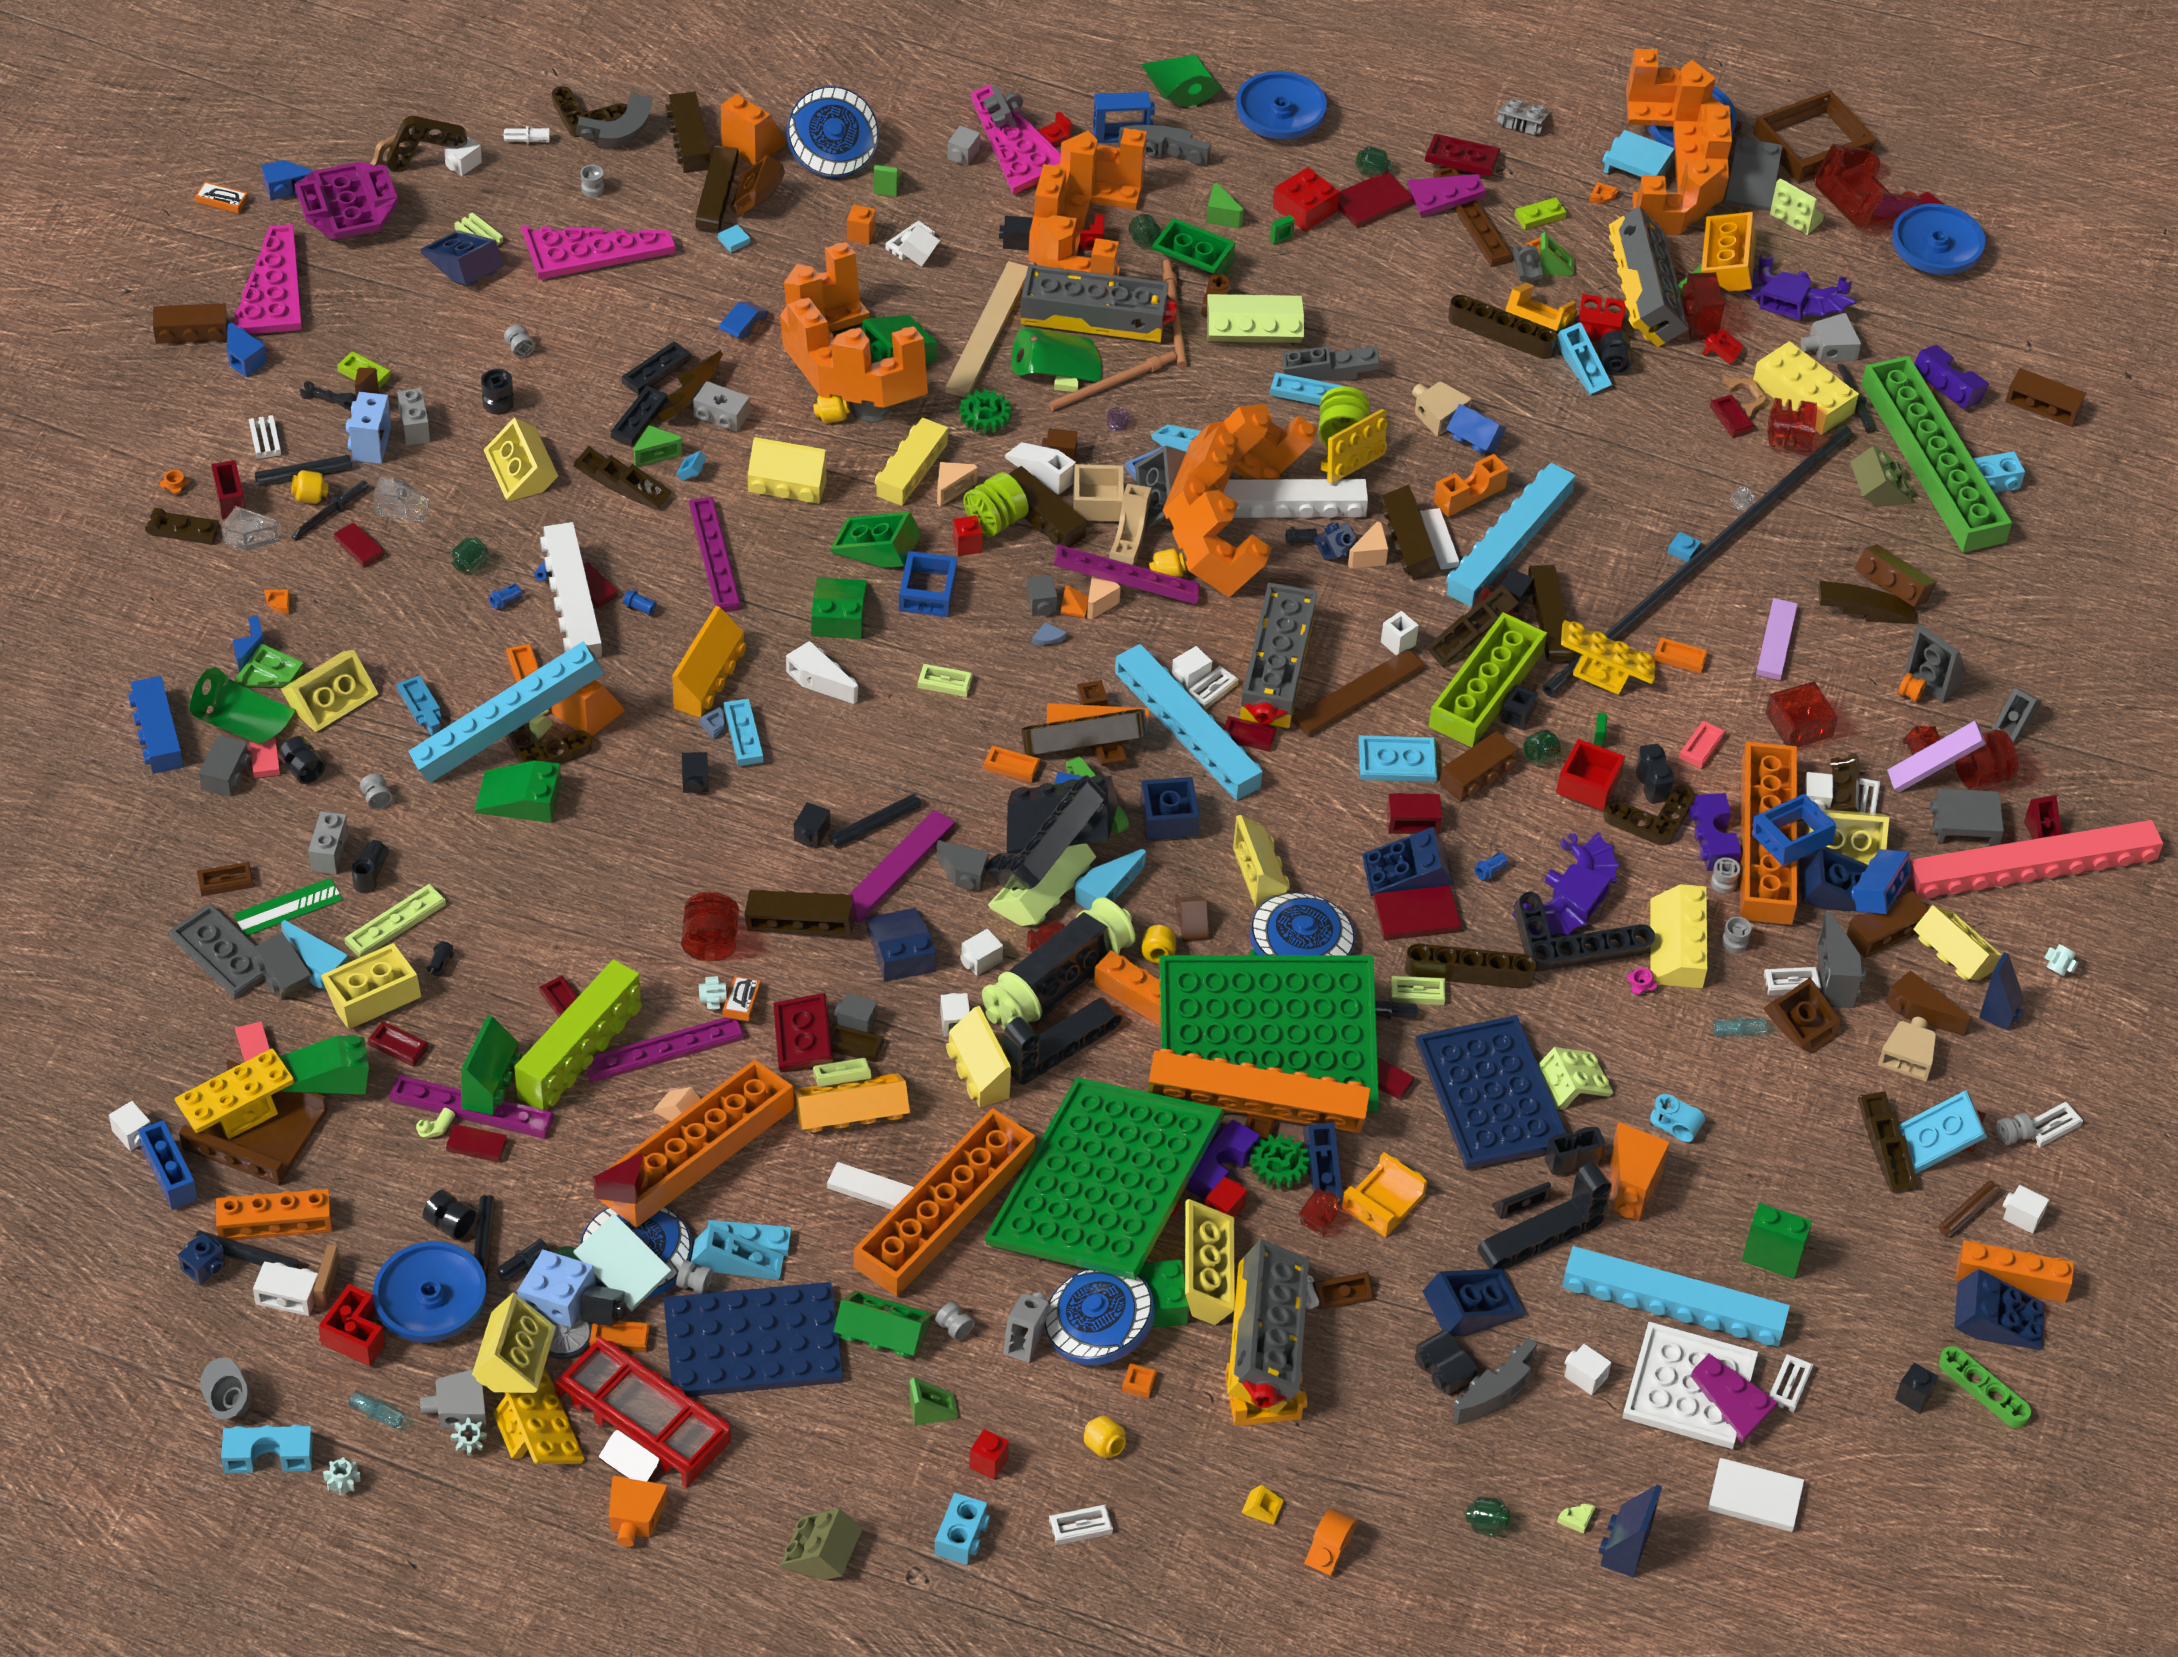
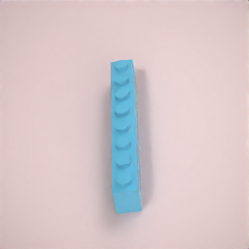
[1446,463,1576,607]
[409,641,605,783]
[1115,644,1263,801]
[1562,1246,1790,1347]

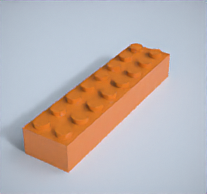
[1740,741,1797,925]
[1147,1049,1370,1134]
[598,1059,794,1228]
[854,1108,1036,1297]

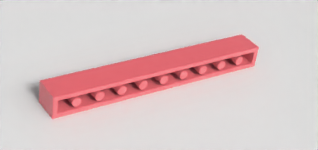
[1908,820,2163,899]

